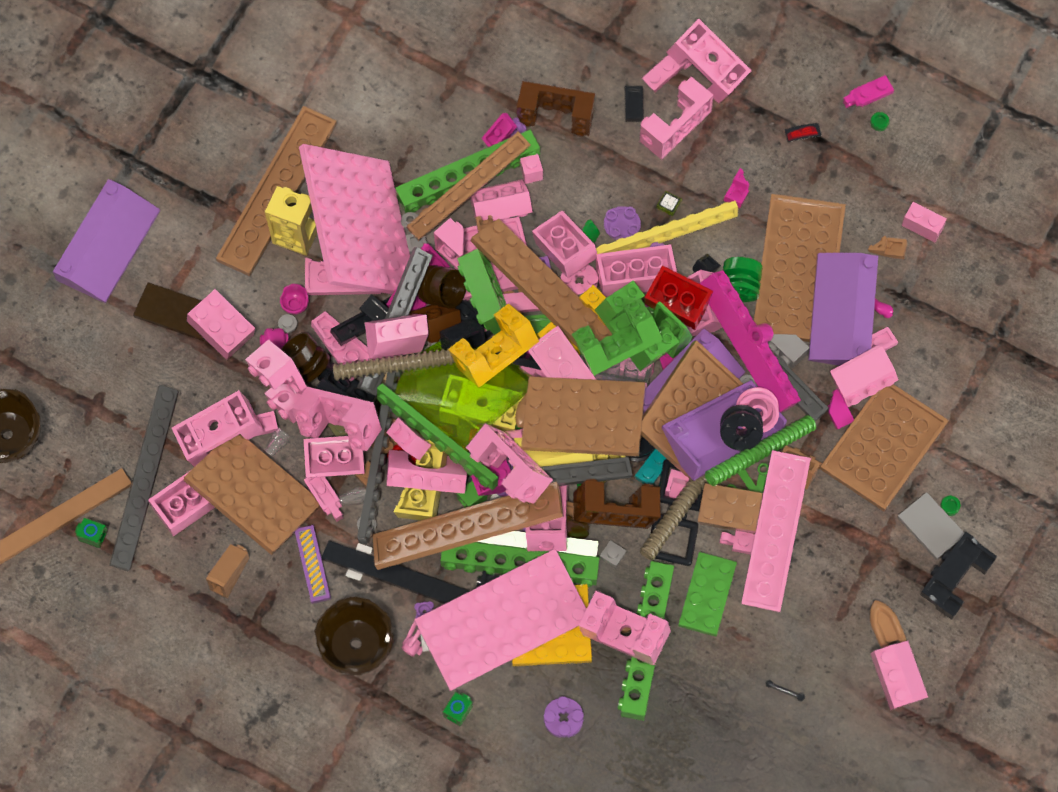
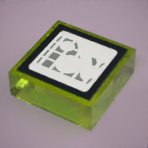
[656,191,682,216]

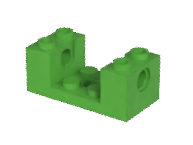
[595,280,679,372]
[572,298,663,376]

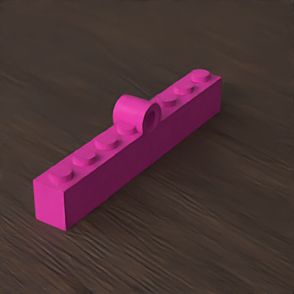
[699,270,801,413]

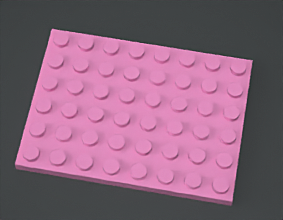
[299,144,410,294]

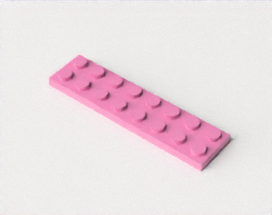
[741,450,811,612]

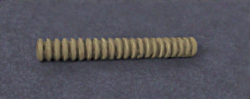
[333,348,455,381]
[640,475,708,560]

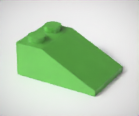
[653,301,693,358]

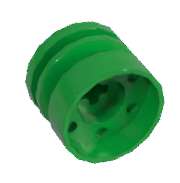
[723,257,763,302]

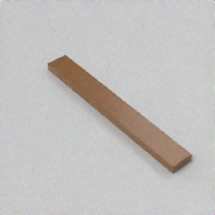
[406,131,530,241]
[0,468,131,565]

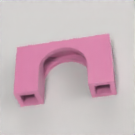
[386,450,467,494]

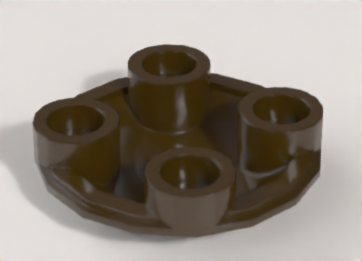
[566,514,590,539]

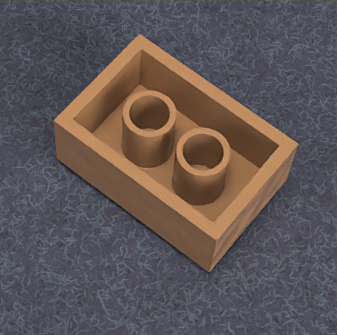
[698,483,763,534]

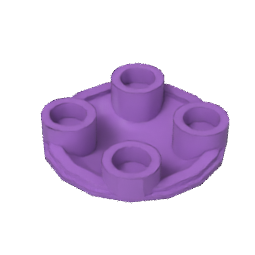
[604,207,641,240]

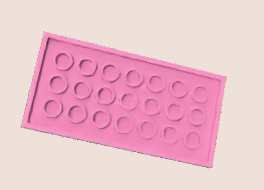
[414,549,587,691]

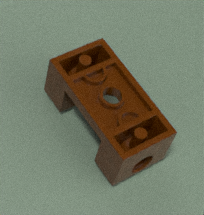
[517,81,595,136]
[573,479,661,529]

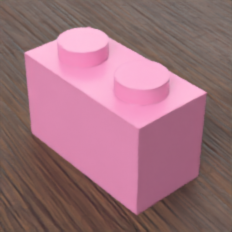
[902,202,946,243]
[386,417,431,460]

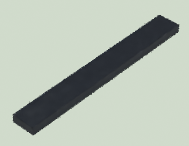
[321,540,470,604]

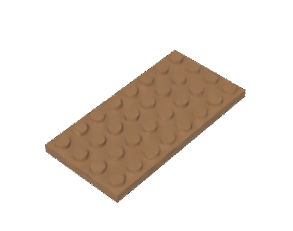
[754,194,846,342]

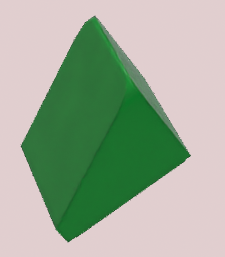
[582,219,600,244]

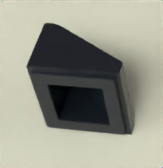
[692,254,721,273]

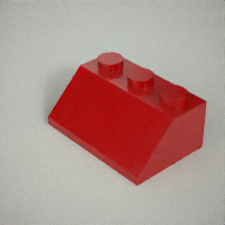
[644,265,713,330]

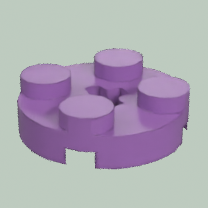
[544,697,584,738]

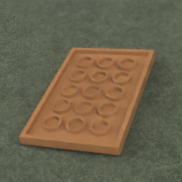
[641,340,743,478]
[521,377,646,456]
[820,384,949,512]
[183,434,320,555]

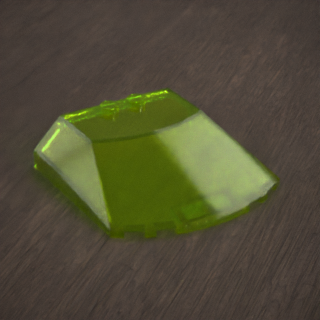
[395,341,533,453]

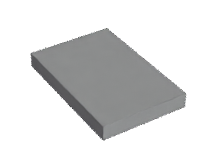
[897,492,964,561]

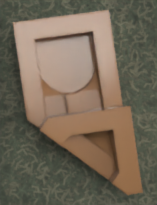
[868,236,907,259]

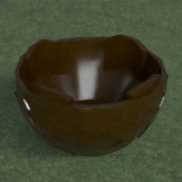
[0,389,41,463]
[314,597,393,675]

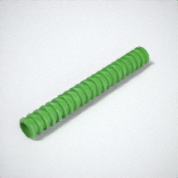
[705,415,816,486]

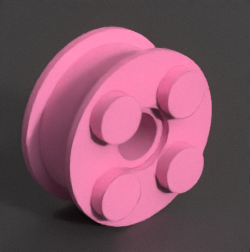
[736,387,779,432]

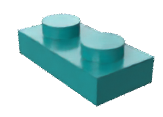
[635,449,667,485]

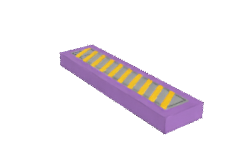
[295,525,331,604]

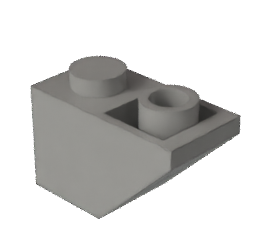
[768,334,810,369]

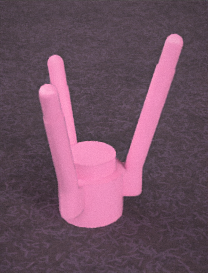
[401,618,423,657]

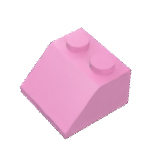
[434,218,465,270]

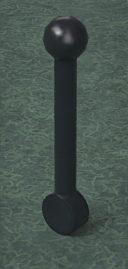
[766,680,805,701]

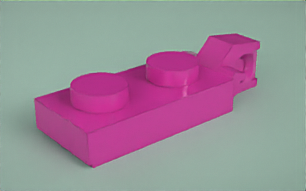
[843,75,894,108]

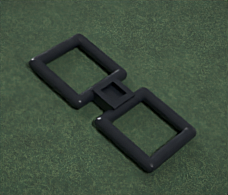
[650,459,704,566]

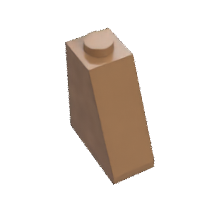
[206,544,249,599]

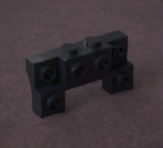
[920,532,997,620]

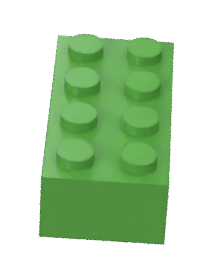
[457,249,507,335]

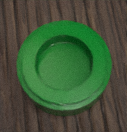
[870,112,889,131]
[940,496,961,516]

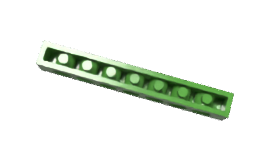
[395,129,540,213]
[441,542,599,587]
[618,561,674,721]

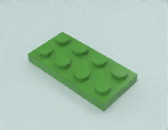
[678,552,737,637]

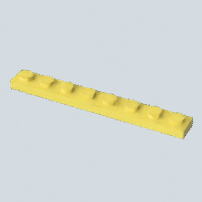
[596,201,738,254]

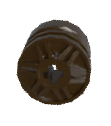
[417,265,466,308]
[281,332,330,383]

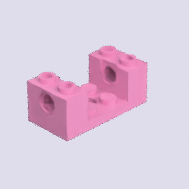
[667,19,751,103]
[640,77,713,160]
[245,339,307,424]
[292,387,382,451]
[172,390,263,467]
[466,423,553,504]
[526,485,569,551]
[579,591,671,666]

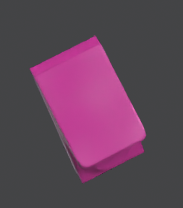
[481,113,517,147]

